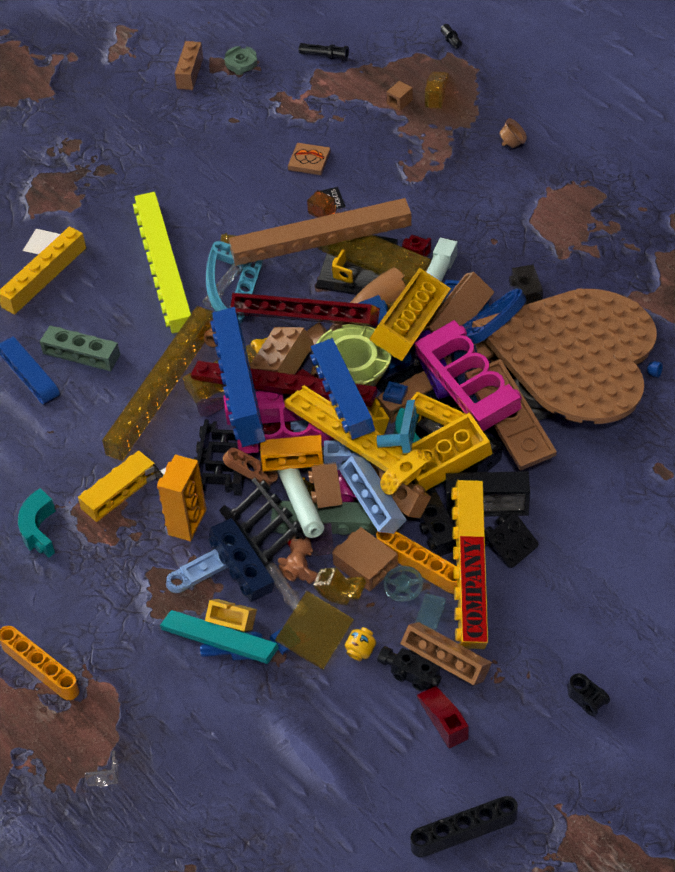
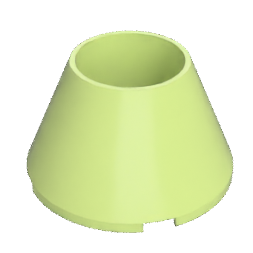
[316,324,392,386]

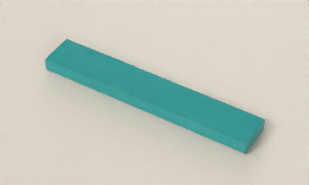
[160,610,279,664]

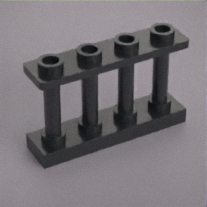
[219,477,306,572]

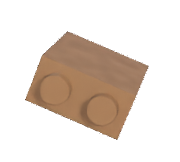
[332,527,398,591]

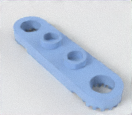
[166,544,238,593]

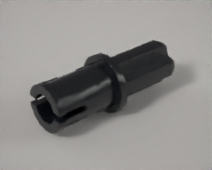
[440,24,462,49]

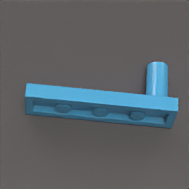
[377,400,417,453]

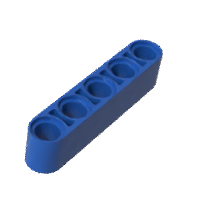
[0,336,60,405]

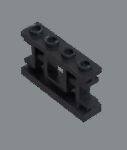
[194,419,250,496]

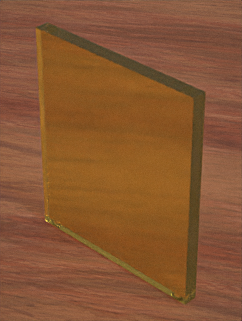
[275,591,354,670]

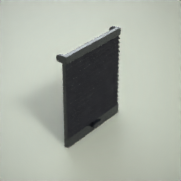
[315,235,398,295]

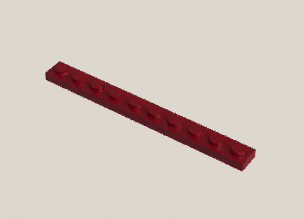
[190,361,378,407]

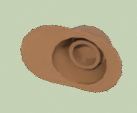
[499,118,527,148]

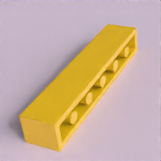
[0,226,86,315]

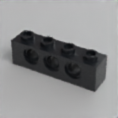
[412,481,456,556]

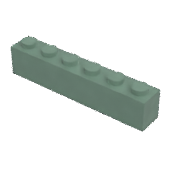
[271,501,377,535]

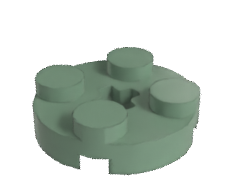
[224,46,257,75]

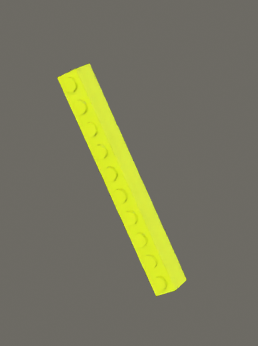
[133,192,194,333]

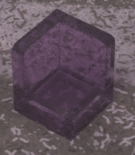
[312,523,334,556]

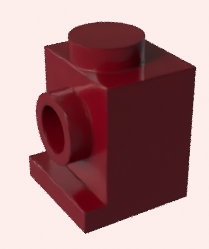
[402,235,431,263]

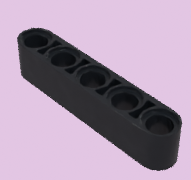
[410,796,518,857]

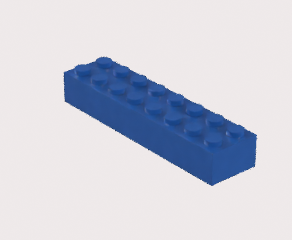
[210,307,266,447]

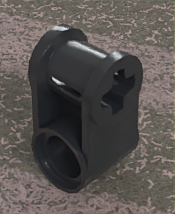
[568,673,610,716]

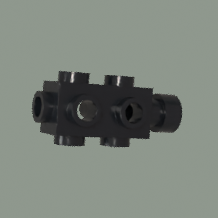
[377,646,442,691]

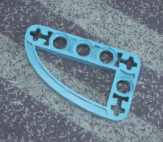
[206,241,263,324]

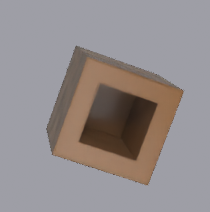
[387,81,413,111]

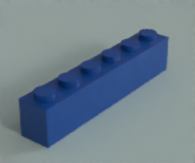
[310,338,375,440]

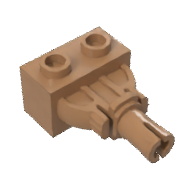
[308,462,342,508]

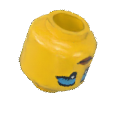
[345,627,376,661]

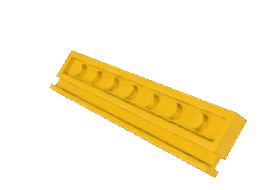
[284,385,426,485]

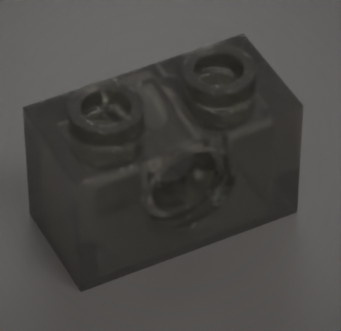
[509,264,543,305]

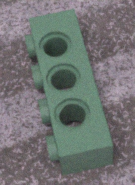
[40,326,120,371]

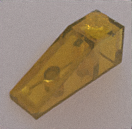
[425,72,449,108]

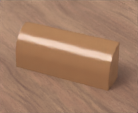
[423,272,494,333]

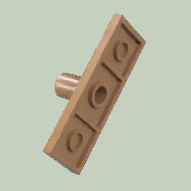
[465,359,557,471]

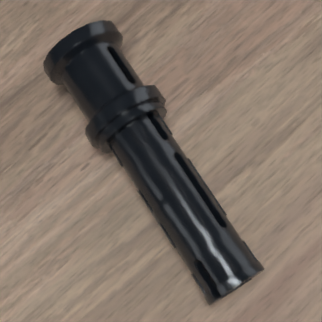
[299,43,349,61]

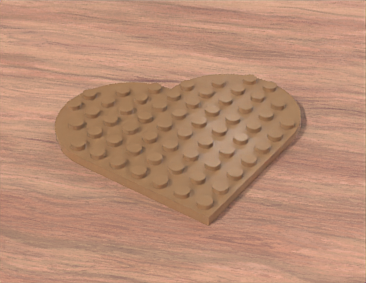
[472,288,657,424]

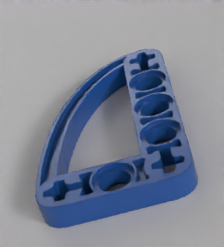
[462,289,526,344]

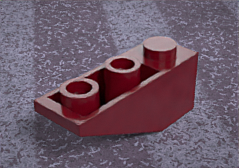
[417,686,469,749]

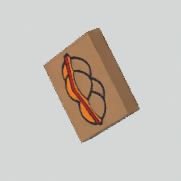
[288,143,331,175]

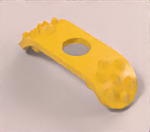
[380,449,434,495]

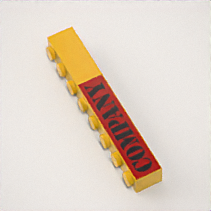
[451,480,488,649]

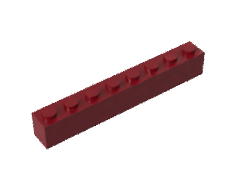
[230,293,380,327]

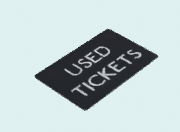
[319,187,346,211]

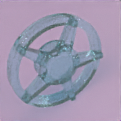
[383,566,423,601]

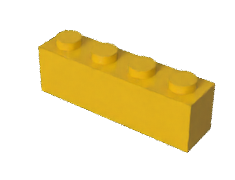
[78,450,157,522]

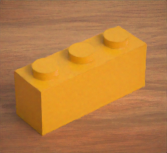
[260,435,324,471]

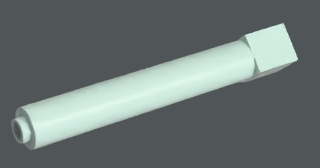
[426,238,457,282]
[277,468,324,538]

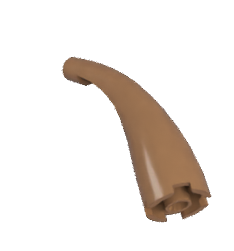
[310,267,406,379]

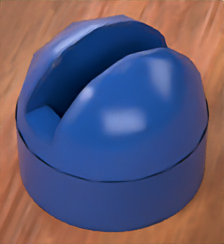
[647,361,663,378]

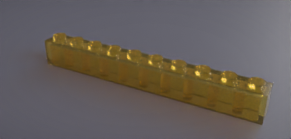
[102,306,214,461]

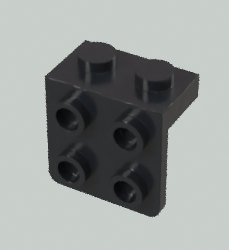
[484,512,539,568]

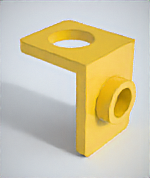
[332,249,353,283]

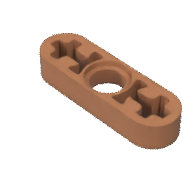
[223,448,278,486]

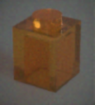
[307,190,336,218]

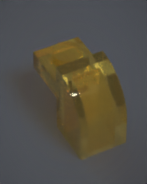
[313,567,367,605]

